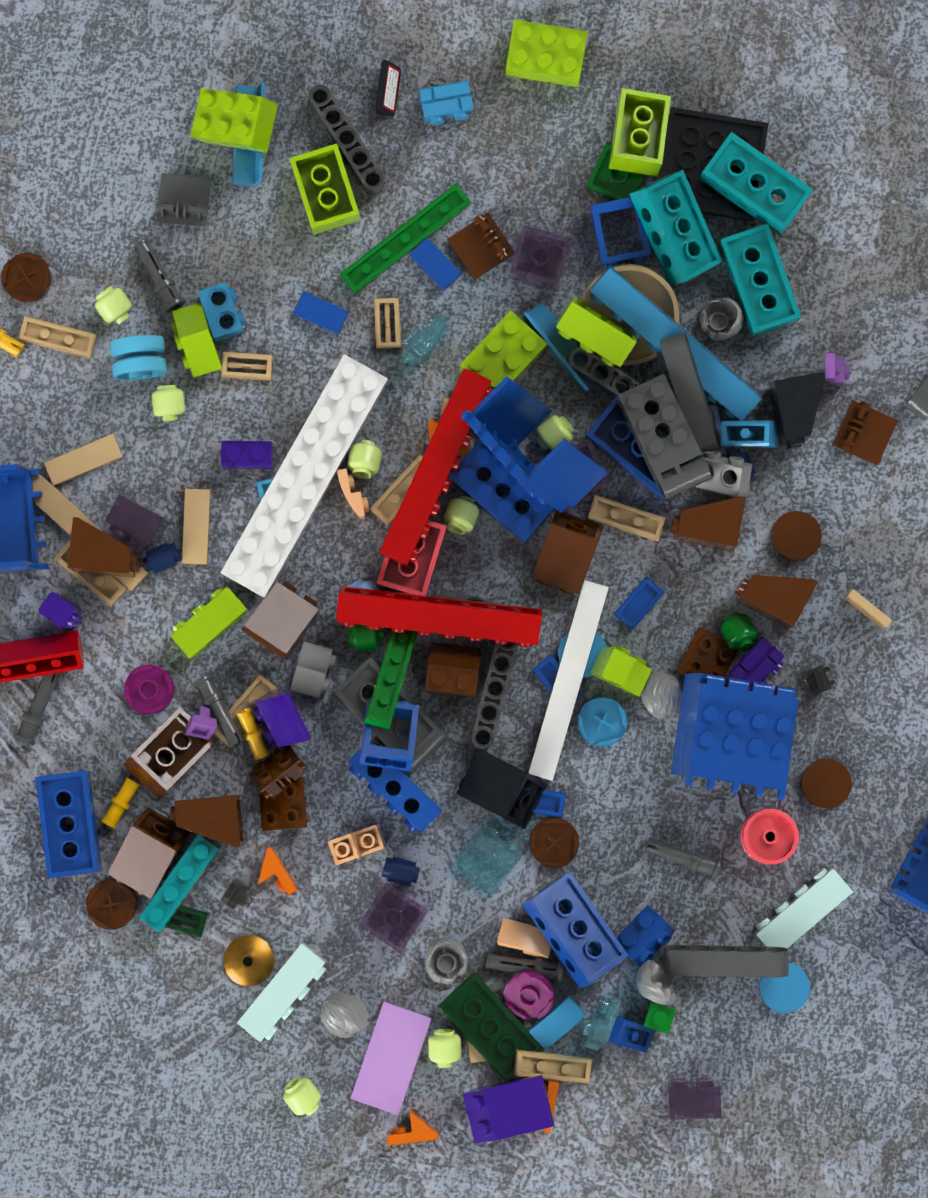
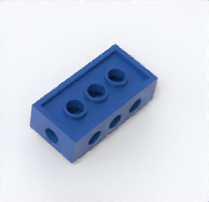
[448,440,555,544]
[348,741,443,833]
[35,770,102,878]
[522,872,629,988]

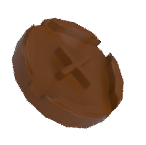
[1,253,52,303]
[771,511,822,561]
[801,759,852,808]
[529,817,580,868]
[86,879,137,930]

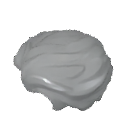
[699,298,744,341]
[641,671,683,719]
[425,938,468,984]
[636,960,676,1006]
[321,993,368,1038]

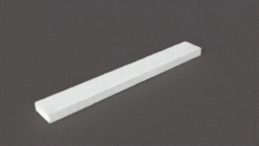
[528,580,609,781]

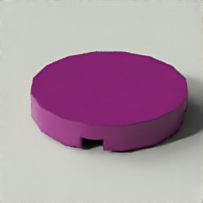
[124,664,175,715]
[504,971,554,1020]

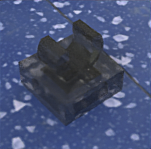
[801,665,835,696]
[221,878,253,909]

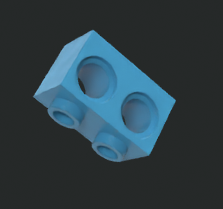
[198,282,246,342]

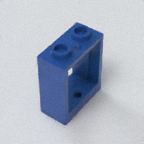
[589,197,651,268]
[359,698,419,771]

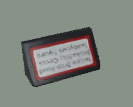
[375,60,401,116]

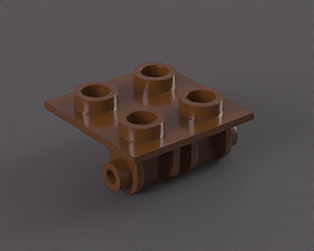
[447,213,516,280]
[832,400,898,466]
[677,627,738,678]
[248,745,307,800]
[259,777,308,831]

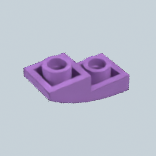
[825,353,850,386]

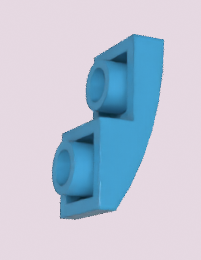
[529,995,586,1050]

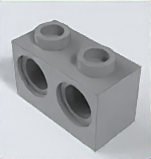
[695,451,752,497]

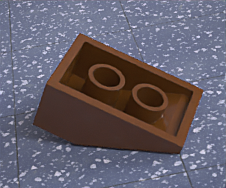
[123,707,216,800]

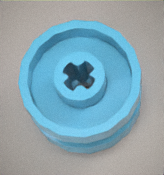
[109,335,168,381]

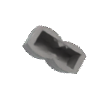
[290,641,337,698]

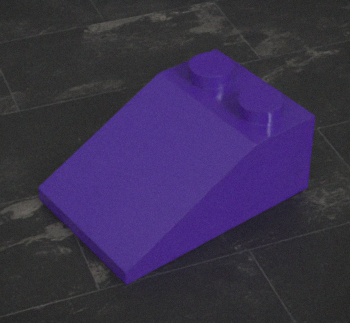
[252,687,311,748]
[463,1075,555,1144]

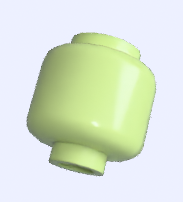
[95,286,132,324]
[151,385,185,422]
[536,415,574,451]
[347,440,382,479]
[443,496,479,535]
[428,1029,462,1068]
[283,1077,321,1116]

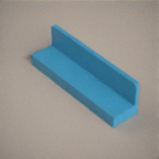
[232,82,265,187]
[522,302,604,395]

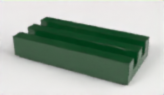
[166,905,208,937]

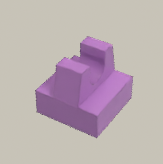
[185,706,217,740]

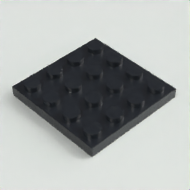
[659,107,769,222]

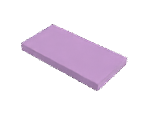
[350,1001,432,1115]

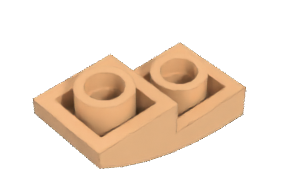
[337,468,369,519]
[328,823,387,865]
[497,918,552,959]

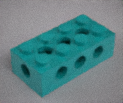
[700,132,813,236]
[629,170,722,286]
[718,223,801,338]

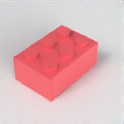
[376,521,447,596]

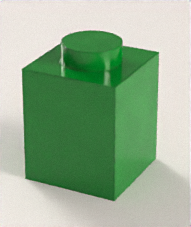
[642,1000,676,1034]

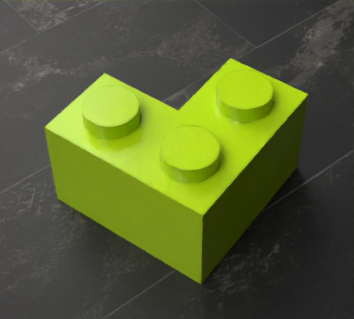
[171,302,222,377]
[590,645,652,697]

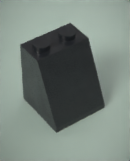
[769,372,825,449]
[456,749,548,829]

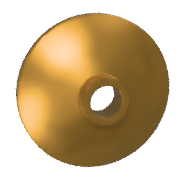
[224,935,274,986]

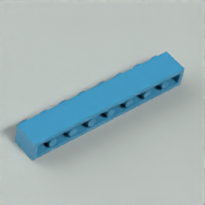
[590,265,762,421]

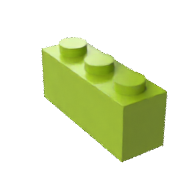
[170,586,249,660]

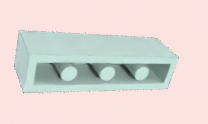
[754,868,853,948]
[237,942,326,1042]

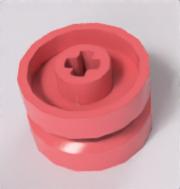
[740,809,799,864]

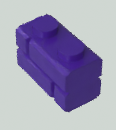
[221,441,274,470]
[38,592,83,631]
[727,636,785,691]

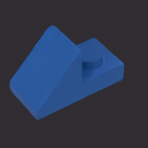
[608,1016,655,1053]

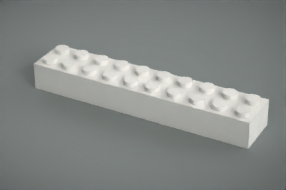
[221,354,388,598]

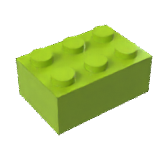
[505,19,588,87]
[190,88,278,153]
[609,88,671,177]
[289,143,360,235]
[556,295,637,367]
[460,310,548,389]

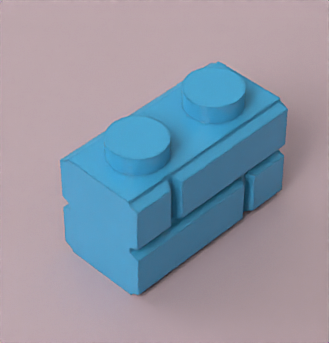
[419,80,473,125]
[721,421,779,448]

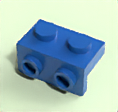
[617,905,675,967]

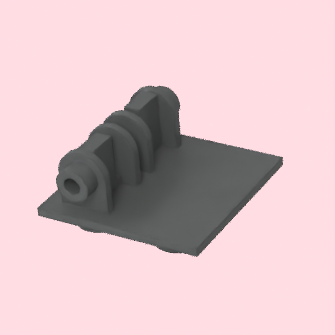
[156,173,211,227]

